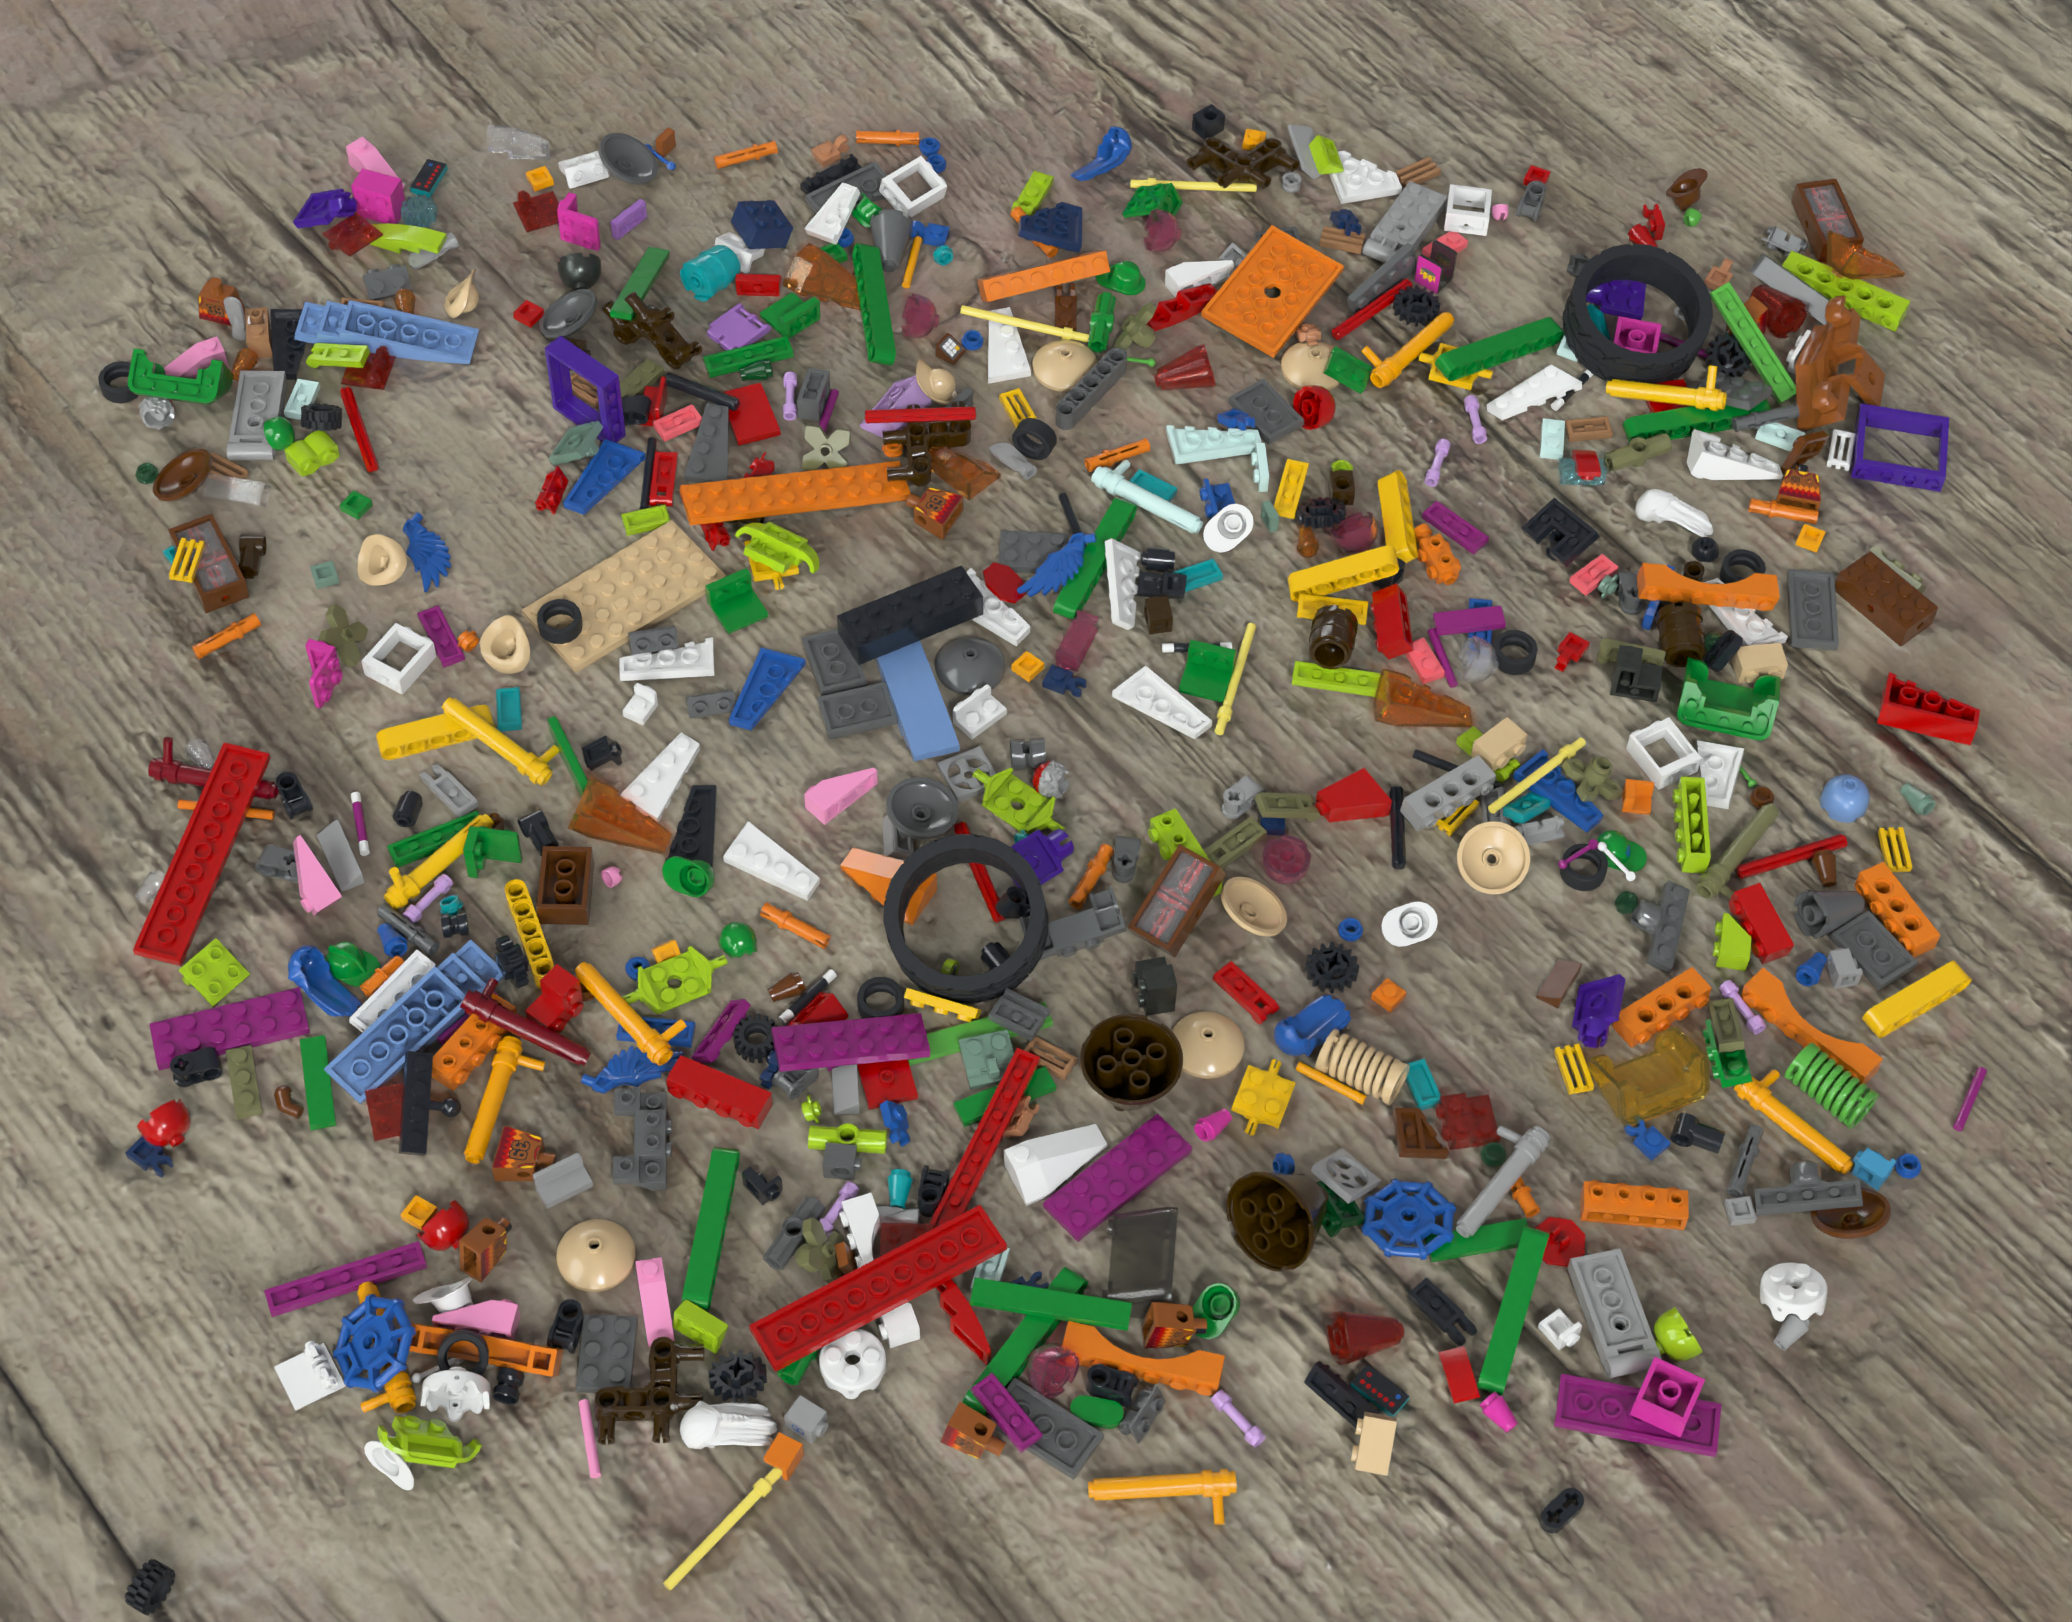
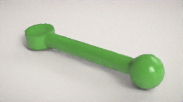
[1127,357,1156,367]
[1739,766,1757,788]

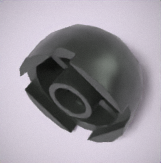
[557,253,601,290]

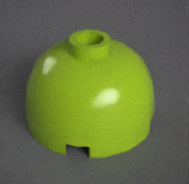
[1654,1307,1703,1362]

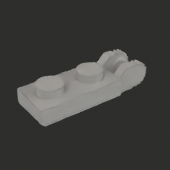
[420,763,479,818]

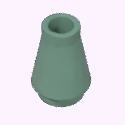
[1900,783,1936,816]

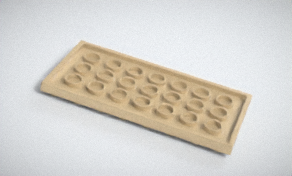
[522,520,726,673]

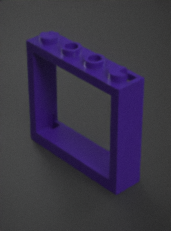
[544,336,626,443]
[1851,404,1949,492]

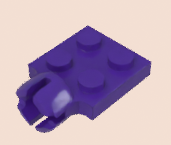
[293,188,357,229]
[1586,280,1646,320]
[1011,829,1074,888]
[1572,974,1626,1048]

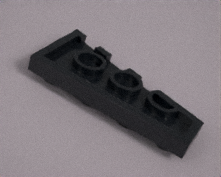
[270,309,307,380]
[664,785,717,868]

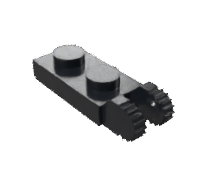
[1407,1278,1477,1346]

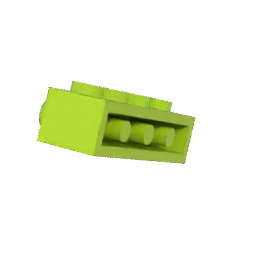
[1672,777,1711,874]
[1148,808,1223,897]

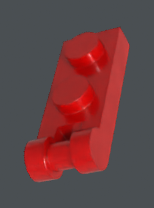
[650,452,678,507]
[1213,961,1279,1024]

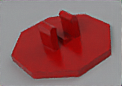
[983,562,1026,604]
[1535,1217,1586,1267]

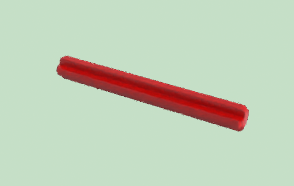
[1331,279,1413,340]
[340,386,379,473]
[865,407,976,424]
[954,821,1006,923]
[1736,834,1848,879]

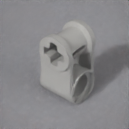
[1221,775,1266,819]

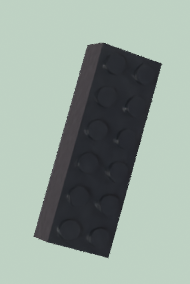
[837,565,983,665]

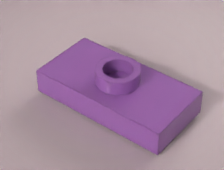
[611,199,647,240]

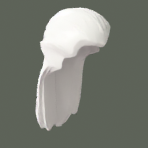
[1635,489,1713,537]
[680,1401,777,1449]

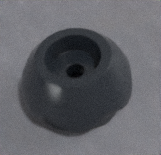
[1691,537,1719,563]

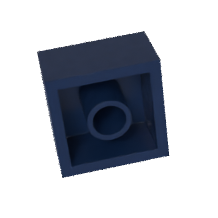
[731,200,793,249]

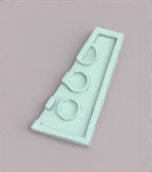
[1166,425,1262,465]

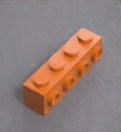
[432,993,517,1091]
[1580,1180,1689,1230]

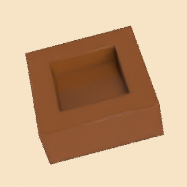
[655,127,676,157]
[835,1242,857,1274]

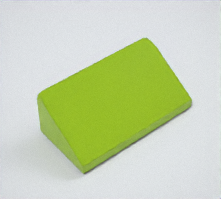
[1309,135,1344,174]
[673,1300,728,1354]

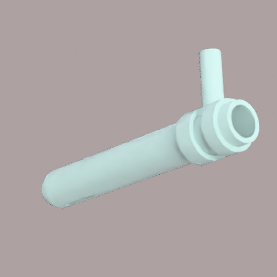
[1091,460,1203,534]

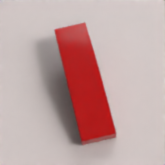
[1147,283,1218,332]
[935,1280,991,1365]

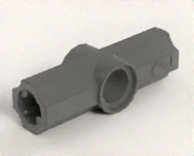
[763,1196,825,1270]

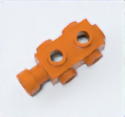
[1414,524,1461,585]

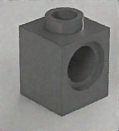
[823,1142,862,1180]

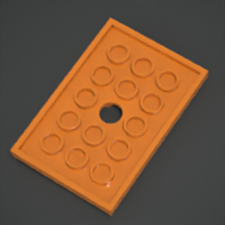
[1201,225,1344,358]

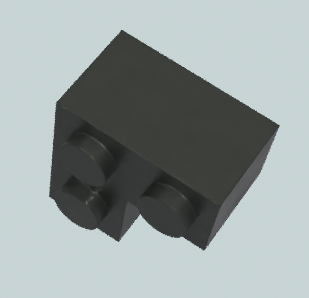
[1610,645,1663,702]
[1131,957,1177,1016]

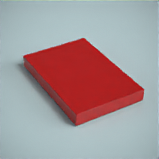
[722,383,781,446]

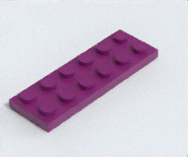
[149,987,310,1070]
[771,1013,931,1072]
[1043,1113,1192,1242]
[1554,1373,1722,1457]

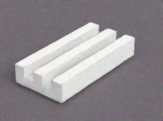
[1826,429,1856,471]

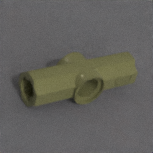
[1604,433,1672,472]

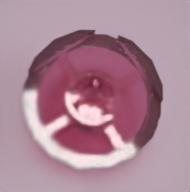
[1144,208,1182,252]
[901,293,939,338]
[1331,512,1378,553]
[1262,835,1311,885]
[1026,1343,1080,1398]

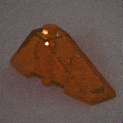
[1827,230,1906,280]
[783,243,861,311]
[928,446,1001,500]
[1373,669,1472,727]
[568,777,672,855]

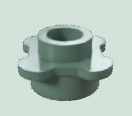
[1598,574,1619,599]

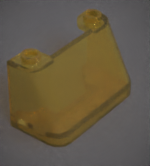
[1588,1026,1710,1126]

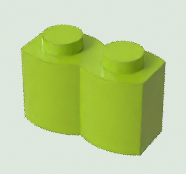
[284,430,340,477]

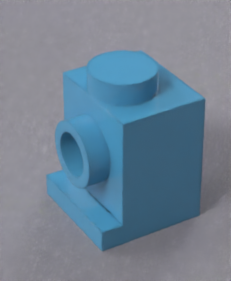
[1851,1147,1897,1191]

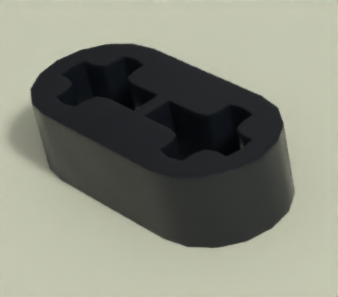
[1704,630,1743,672]
[1539,1488,1584,1534]

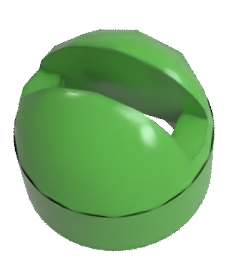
[1683,208,1702,227]

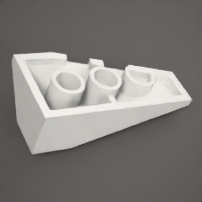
[1687,429,1783,480]
[1004,1124,1107,1206]

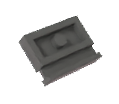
[988,988,1050,1041]

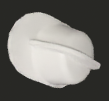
[1203,504,1254,552]
[1381,902,1438,947]
[413,1277,473,1313]
[364,1436,414,1491]

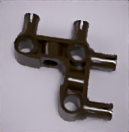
[1186,137,1300,189]
[601,292,702,369]
[882,401,971,487]
[595,1337,704,1445]

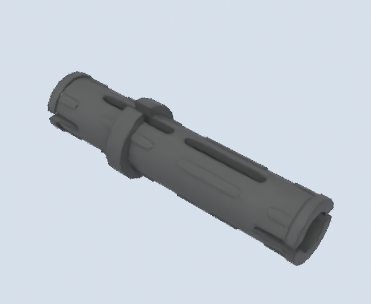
[1732,404,1799,432]
[377,903,440,956]
[1727,1124,1764,1197]

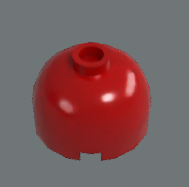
[1293,385,1336,430]
[137,1099,191,1148]
[417,1200,470,1251]

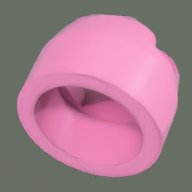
[1491,204,1509,221]
[601,866,623,888]

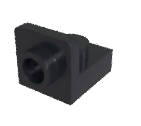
[582,735,622,771]
[742,1167,783,1206]

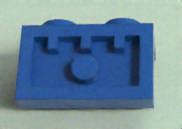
[1199,478,1235,520]

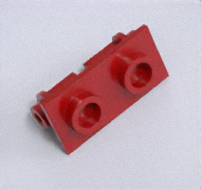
[743,452,775,478]
[535,466,569,515]
[699,522,731,551]

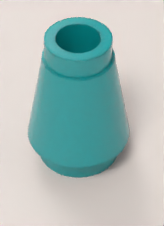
[887,1169,913,1209]

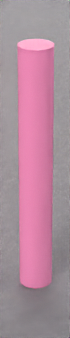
[578,1399,601,1478]

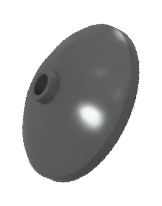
[598,133,658,185]
[539,289,597,339]
[936,637,1005,695]
[886,777,958,839]

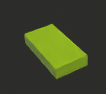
[621,505,670,536]

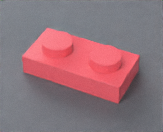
[1422,231,1468,261]
[653,404,702,442]
[1569,554,1619,596]
[1405,638,1445,684]

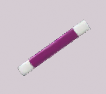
[351,792,370,856]

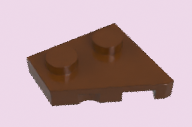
[1780,431,1830,475]
[1393,1107,1449,1159]

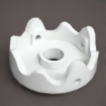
[1760,1262,1828,1321]
[819,1329,886,1399]
[420,1367,491,1422]

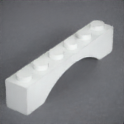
[839,1193,920,1348]

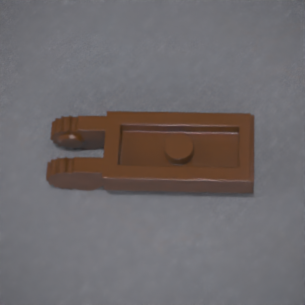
[1055,283,1077,331]

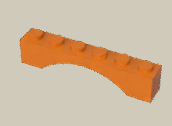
[977,250,1110,302]
[1636,563,1780,611]
[1741,968,1883,1088]
[1060,1321,1225,1396]
[398,1322,564,1377]

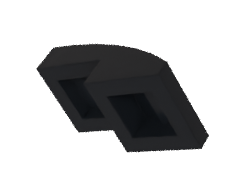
[1136,571,1187,599]

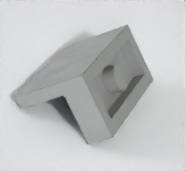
[532,1152,593,1209]

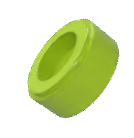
[941,958,959,976]

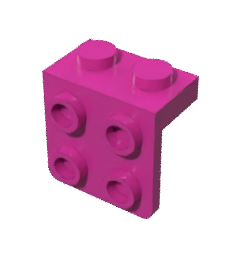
[557,192,601,251]
[305,638,343,708]

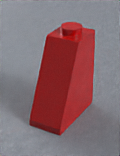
[1315,768,1392,823]

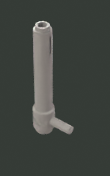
[1456,1125,1550,1238]

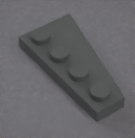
[1347,243,1416,314]

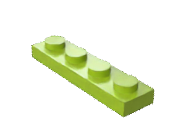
[1291,661,1388,698]

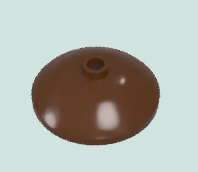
[153,448,212,502]
[1811,1187,1891,1239]

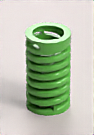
[1784,1042,1879,1130]

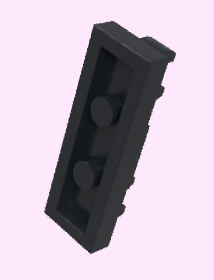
[800,154,862,195]
[1304,1361,1380,1428]

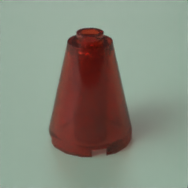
[1750,284,1807,338]
[1153,344,1216,390]
[1327,1311,1404,1365]

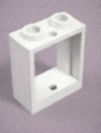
[879,156,947,218]
[1444,184,1492,236]
[362,623,436,695]
[1626,717,1702,790]

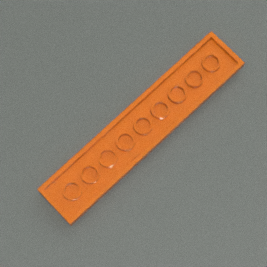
[680,461,911,525]

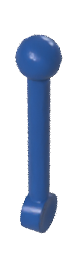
[645,144,676,170]

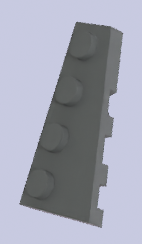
[804,161,887,215]
[684,403,729,483]

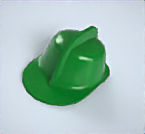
[852,192,883,228]
[1096,261,1146,295]
[324,941,380,987]

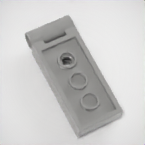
[1362,181,1448,263]
[227,371,288,461]
[1567,1248,1662,1378]

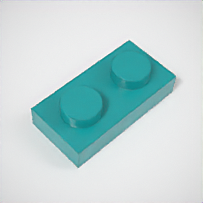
[1503,792,1551,824]

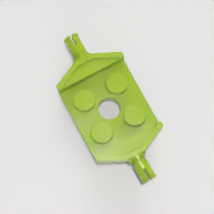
[972,768,1065,834]
[622,946,728,1015]

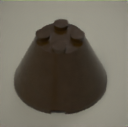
[1080,1014,1183,1111]
[1226,1171,1328,1272]

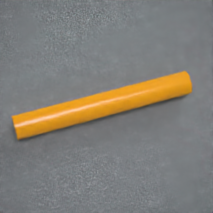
[902,236,922,288]
[1295,1062,1367,1105]

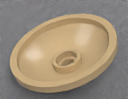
[1032,340,1098,392]
[1281,340,1340,390]
[1457,821,1530,895]
[1221,877,1287,937]
[1172,1011,1245,1079]
[556,1219,636,1292]

